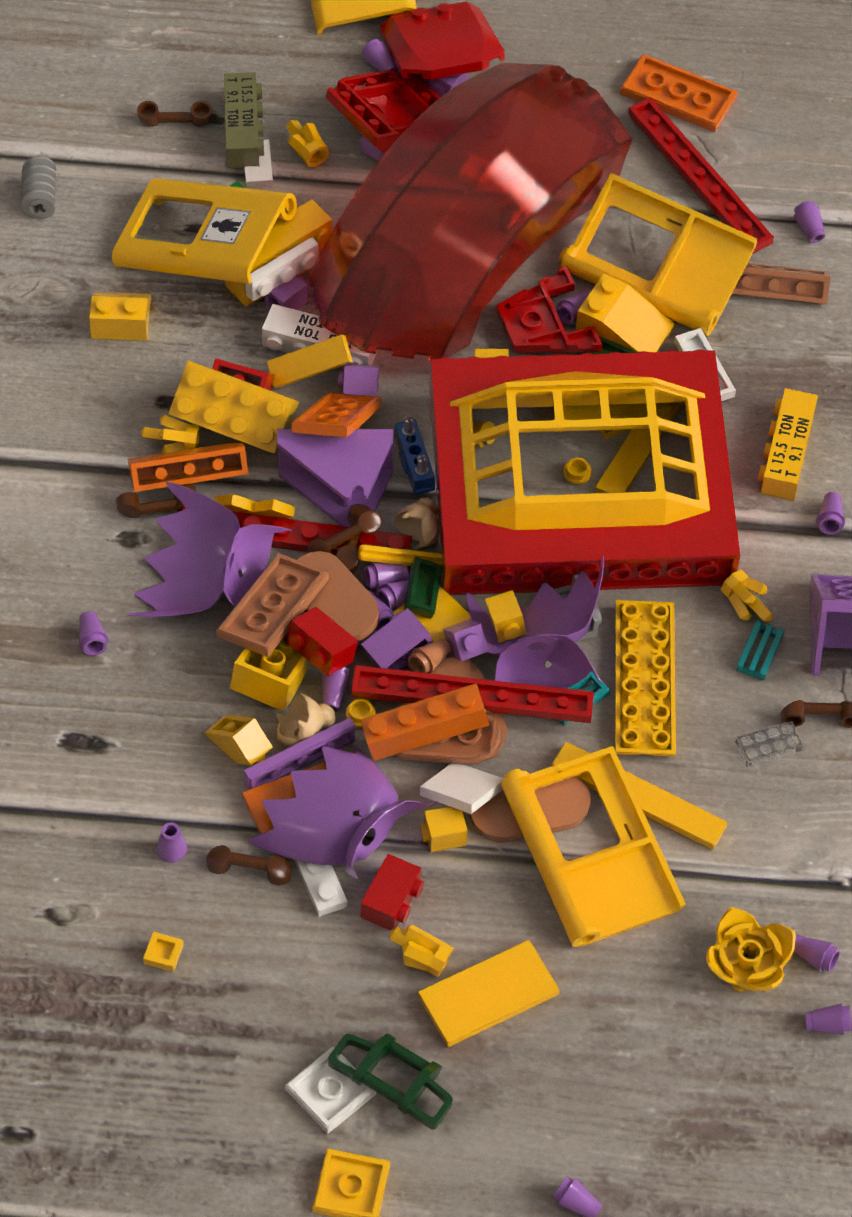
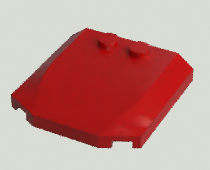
[380,1,505,80]
[326,70,466,154]

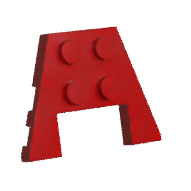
[497,266,602,353]

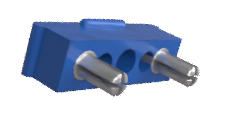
[394,415,436,495]

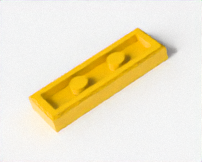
[267,334,353,389]

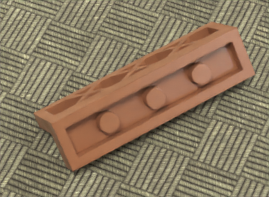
[732,263,831,304]

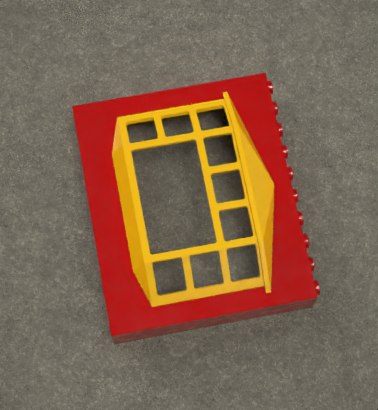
[429,349,741,595]

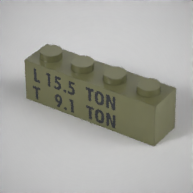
[224,72,264,168]

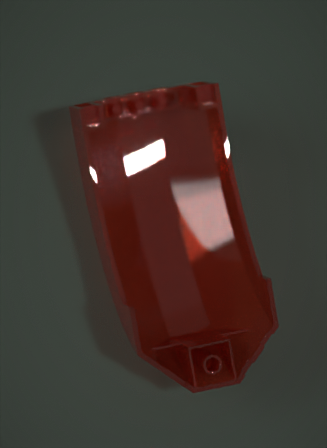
[308,63,633,361]

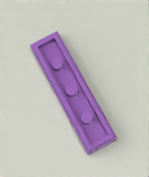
[244,717,355,790]

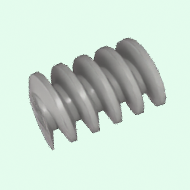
[21,157,56,219]

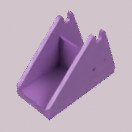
[277,429,393,527]
[810,574,852,676]

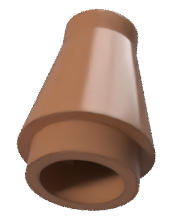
[408,638,451,674]

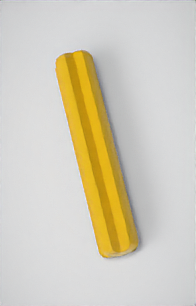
[358,544,442,566]

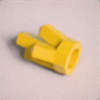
[286,120,330,167]
[140,415,200,453]
[721,569,774,623]
[390,924,454,977]

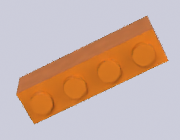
[128,441,249,492]
[360,683,490,761]

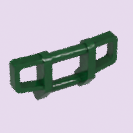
[328,1033,453,1130]

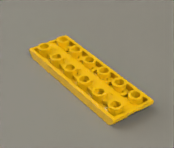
[615,600,676,757]

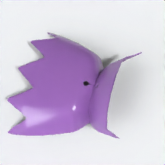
[128,482,292,617]
[466,555,604,688]
[249,745,438,878]

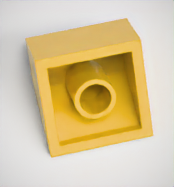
[89,292,151,341]

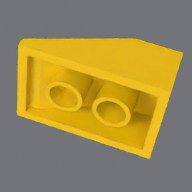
[576,274,675,352]
[229,633,311,712]

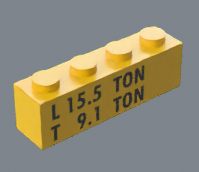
[757,388,818,501]

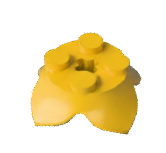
[706,907,796,992]

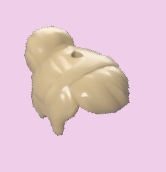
[394,498,440,550]
[276,693,336,747]

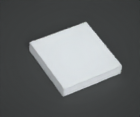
[420,763,504,814]
[285,1046,376,1134]

